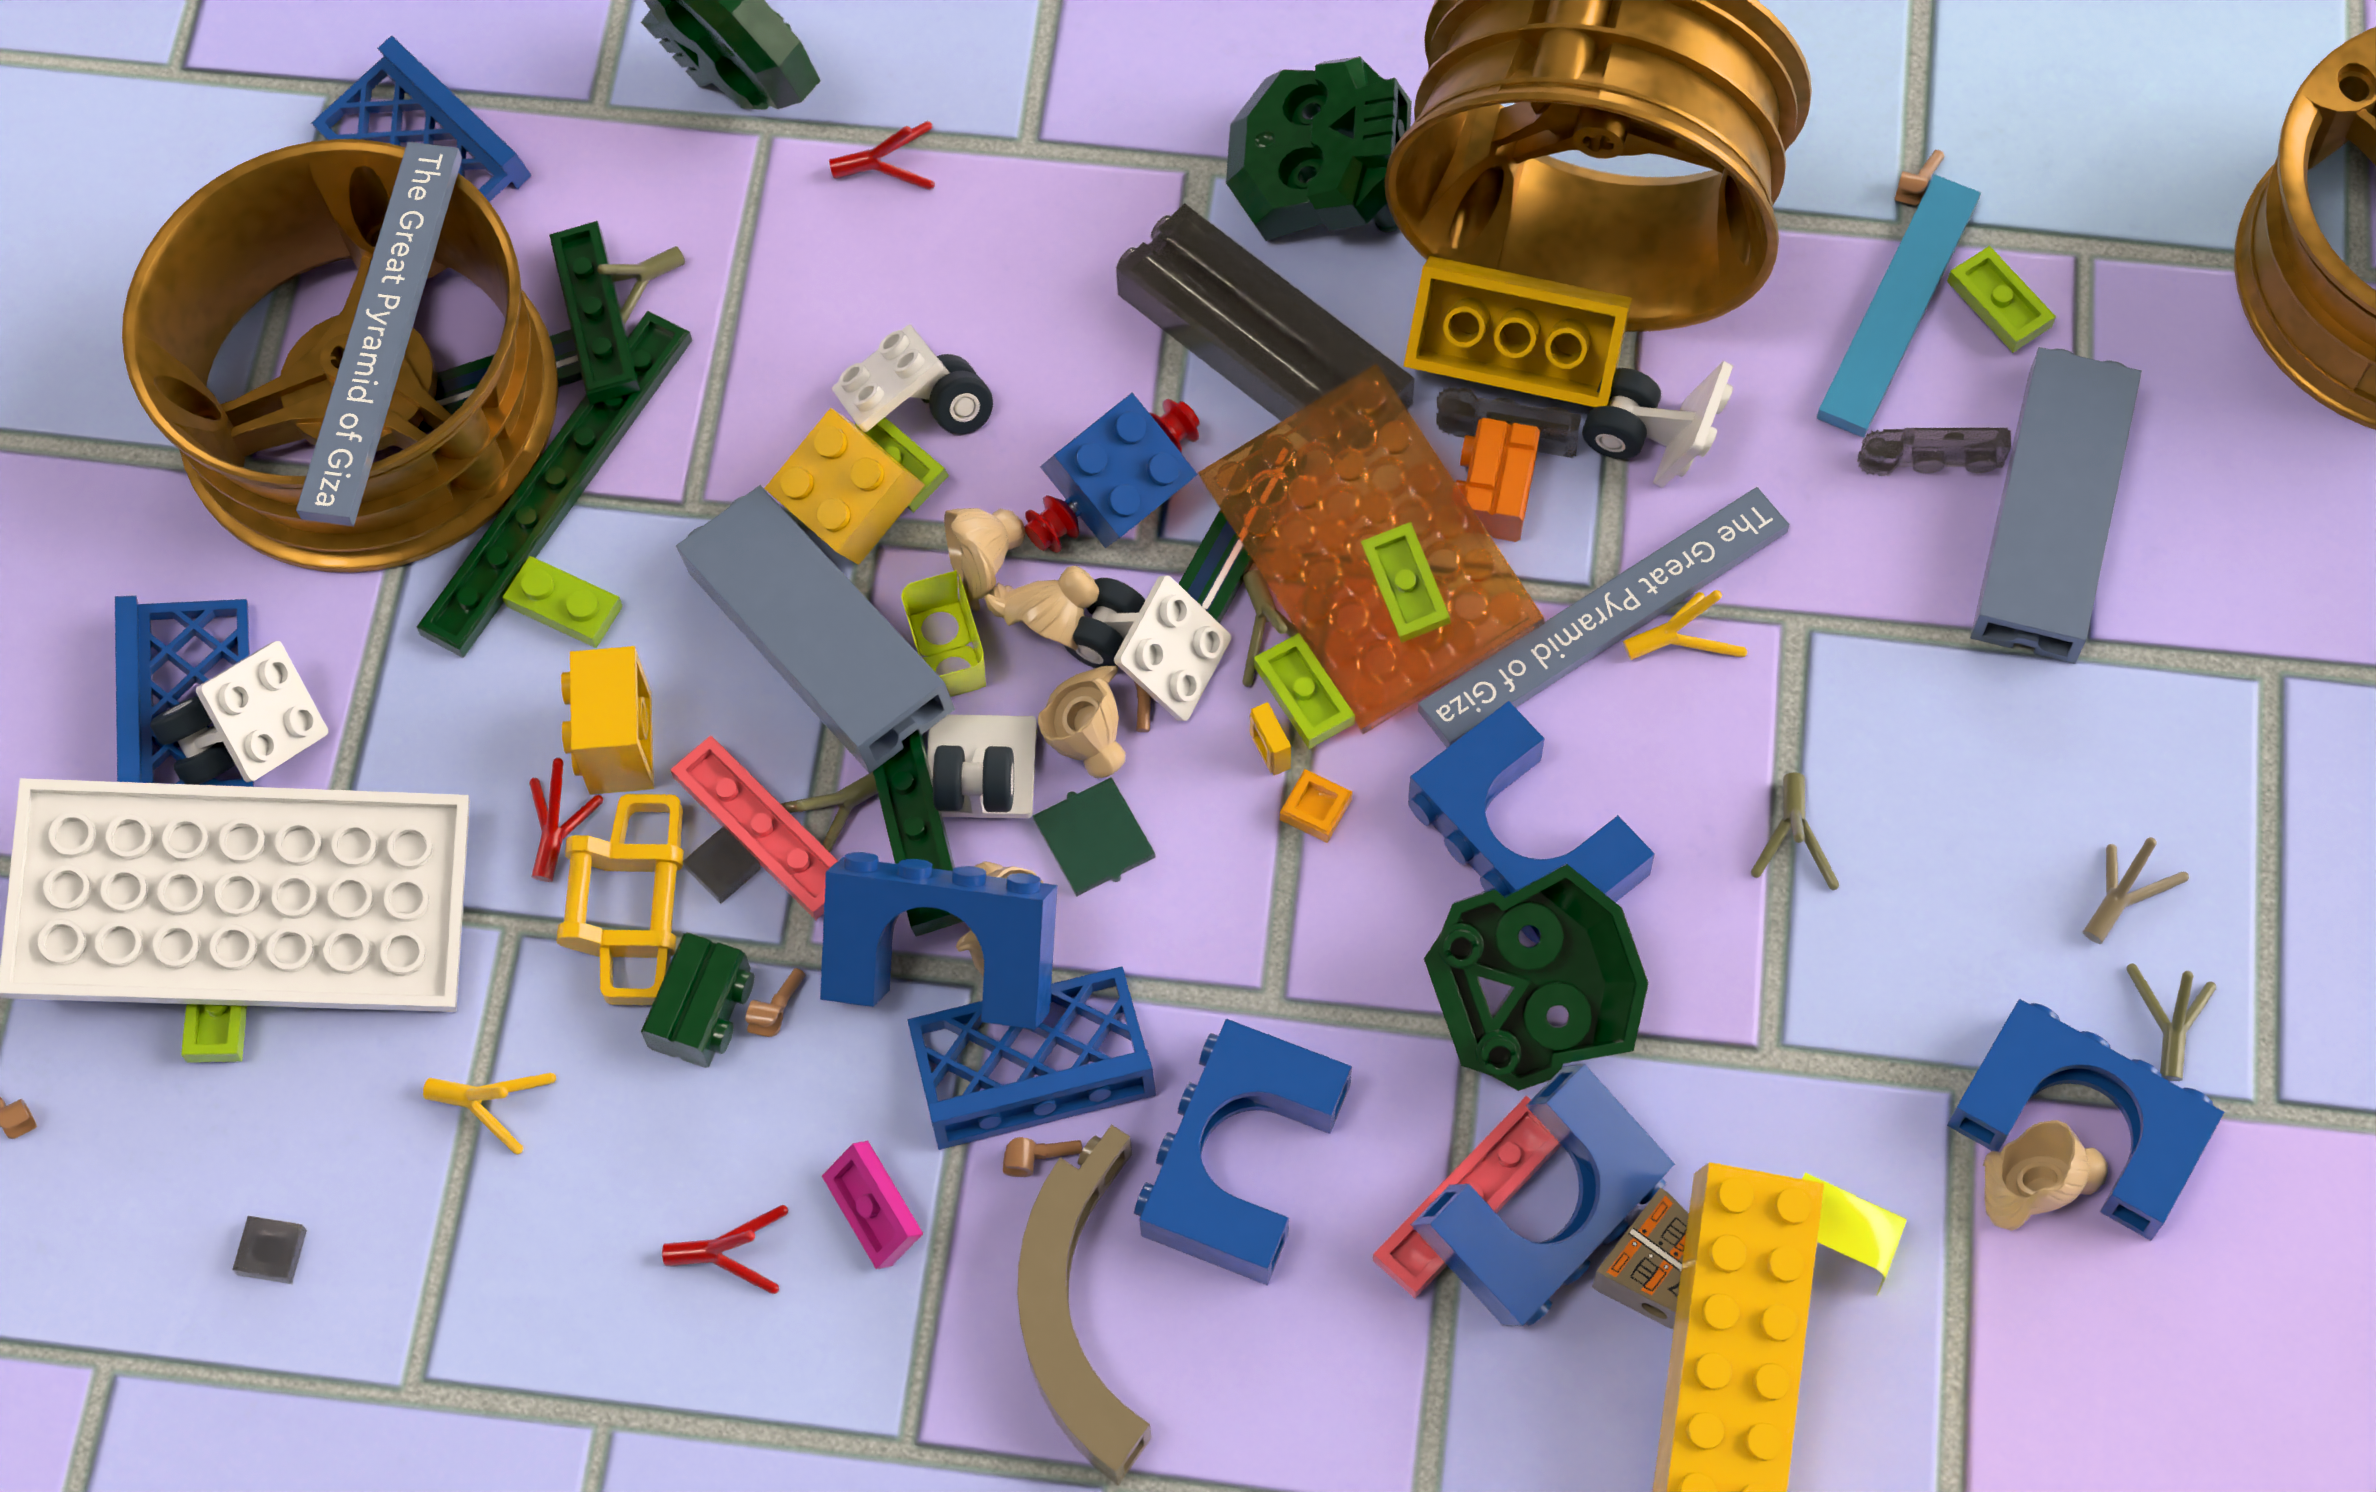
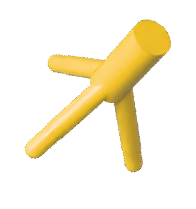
[1623,590,1747,660]
[423,1073,556,1155]

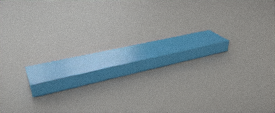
[1816,174,1981,438]

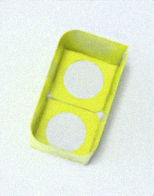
[901,570,986,697]
[1802,1173,1907,1295]

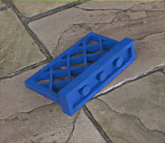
[311,35,532,202]
[115,595,254,787]
[907,966,1156,1150]

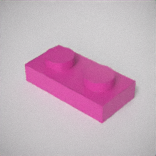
[822,1141,923,1269]

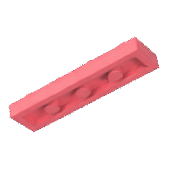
[670,735,838,920]
[1373,1096,1562,1299]

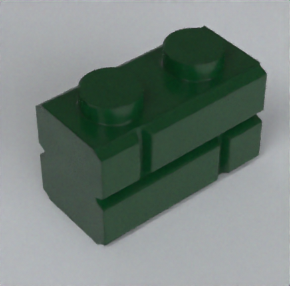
[641,932,754,1068]

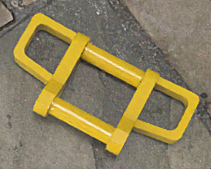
[556,794,684,1005]

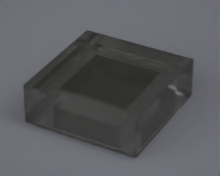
[682,826,761,904]
[232,1216,307,1284]

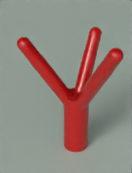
[829,121,935,190]
[529,758,603,882]
[662,1205,788,1294]

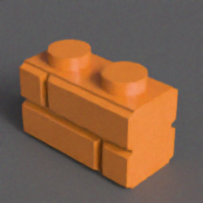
[1451,418,1540,542]

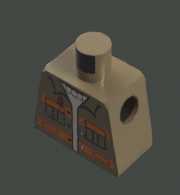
[1592,1187,1689,1329]

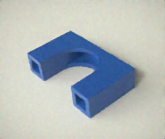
[1408,701,1655,943]
[820,852,1058,1030]
[1947,998,2225,1241]
[1134,1019,1352,1286]
[1411,1064,1675,1326]

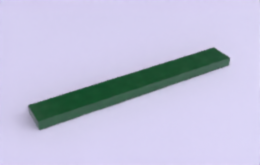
[416,310,692,658]

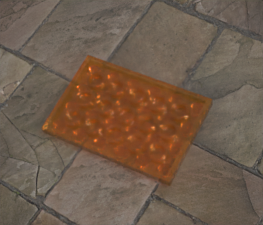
[1198,364,1545,735]

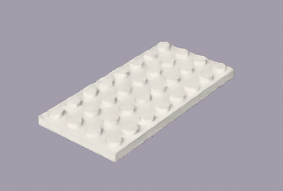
[0,778,470,1012]

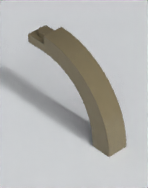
[1017,1124,1152,1486]

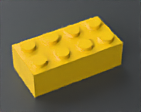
[1403,256,1632,407]

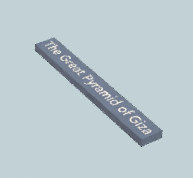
[296,142,462,526]
[1418,487,1790,748]

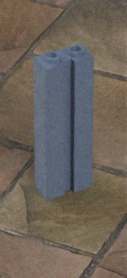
[1970,347,2142,664]
[676,485,955,774]

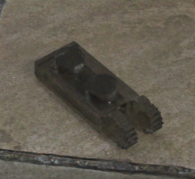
[1436,386,1582,458]
[1857,428,2011,476]

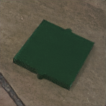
[1032,777,1156,897]

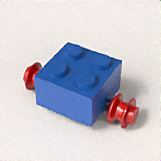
[1024,392,1200,553]

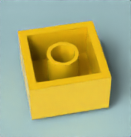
[764,408,925,565]
[561,646,654,795]

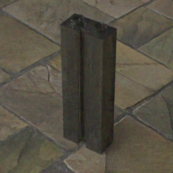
[1116,203,1415,471]

